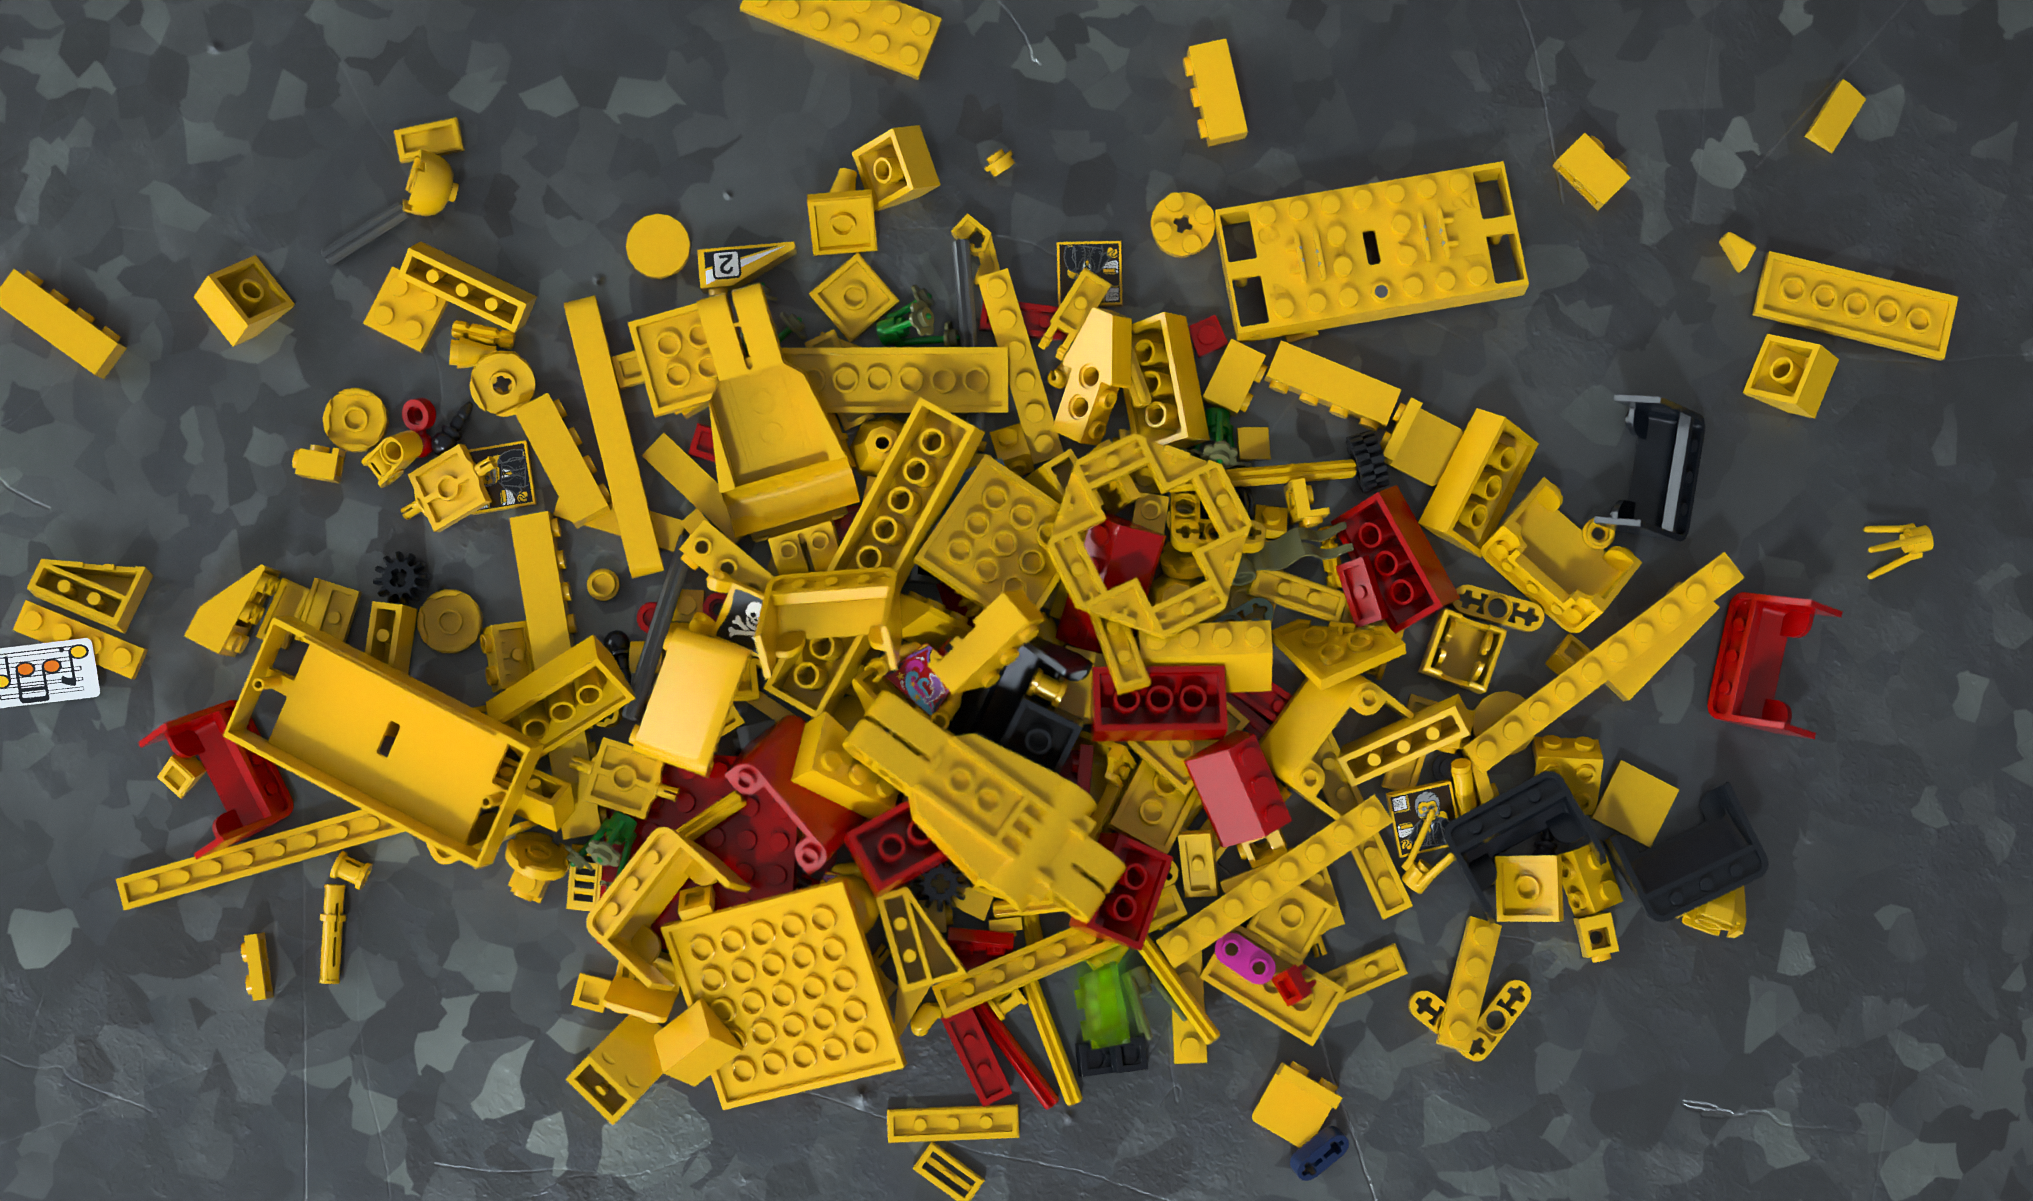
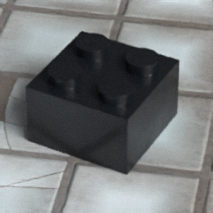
[998,691,1084,775]

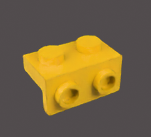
[1557,840,1623,917]

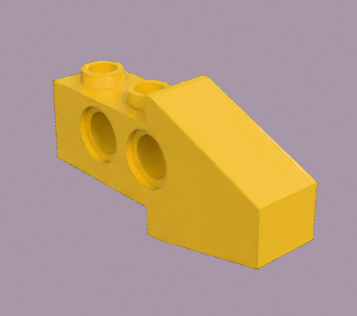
[1052,307,1132,445]

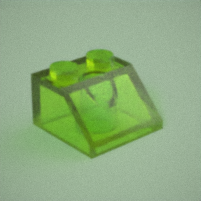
[1074,961,1131,1050]

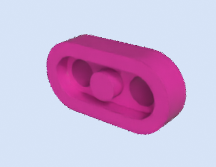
[1215,933,1276,985]

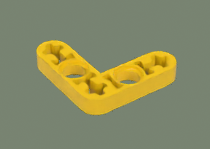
[1170,491,1266,553]
[1408,979,1531,1061]

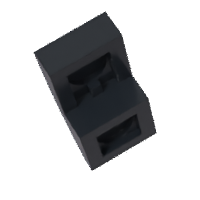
[1075,1036,1148,1077]

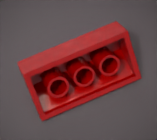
[1330,485,1460,634]
[1055,514,1166,654]
[1090,666,1228,741]

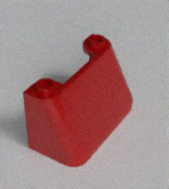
[724,715,867,876]

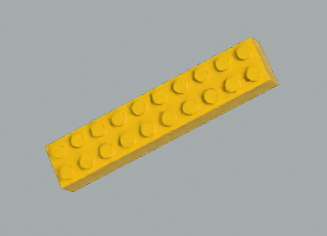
[763,397,985,718]

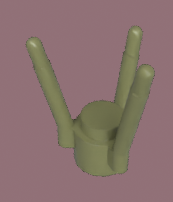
[1121,966,1188,1040]

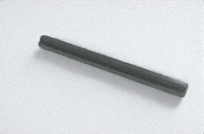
[952,239,986,431]
[622,535,689,721]

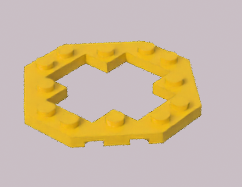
[1046,433,1252,639]

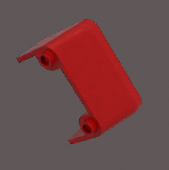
[1707,592,1843,739]
[138,700,294,860]

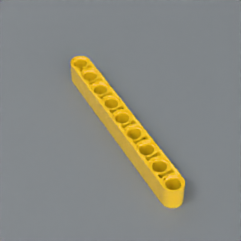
[564,295,664,579]

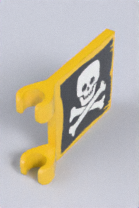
[689,569,764,657]

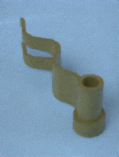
[1232,522,1354,586]

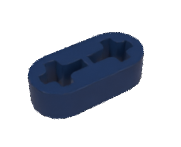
[1290,1126,1349,1181]

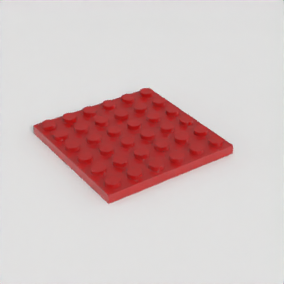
[597,755,800,950]

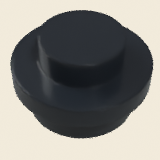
[1432,753,1461,785]

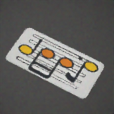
[0,638,100,708]

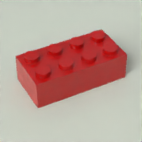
[844,800,949,899]

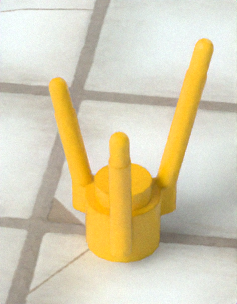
[1863,523,1934,580]
[1401,809,1455,894]

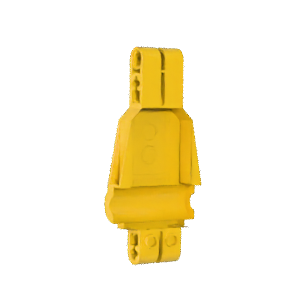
[697,283,860,575]
[843,691,1126,923]

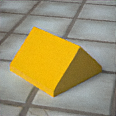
[653,997,744,1087]

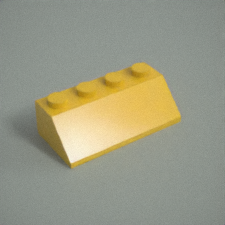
[1123,312,1210,449]
[1418,408,1539,558]
[1136,620,1273,693]
[486,635,636,759]

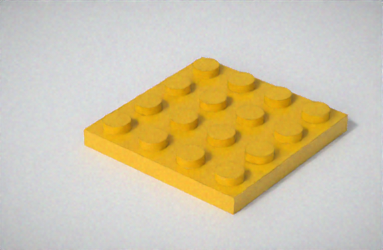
[913,454,1088,610]

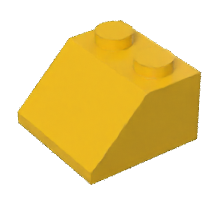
[852,125,940,212]
[194,255,295,347]
[1743,334,1839,419]

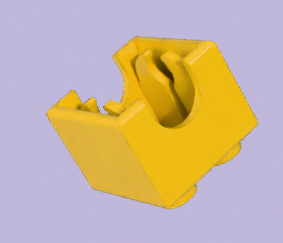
[1418,608,1508,694]

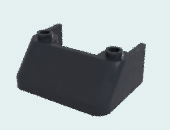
[1594,394,1705,541]
[1444,771,1606,924]

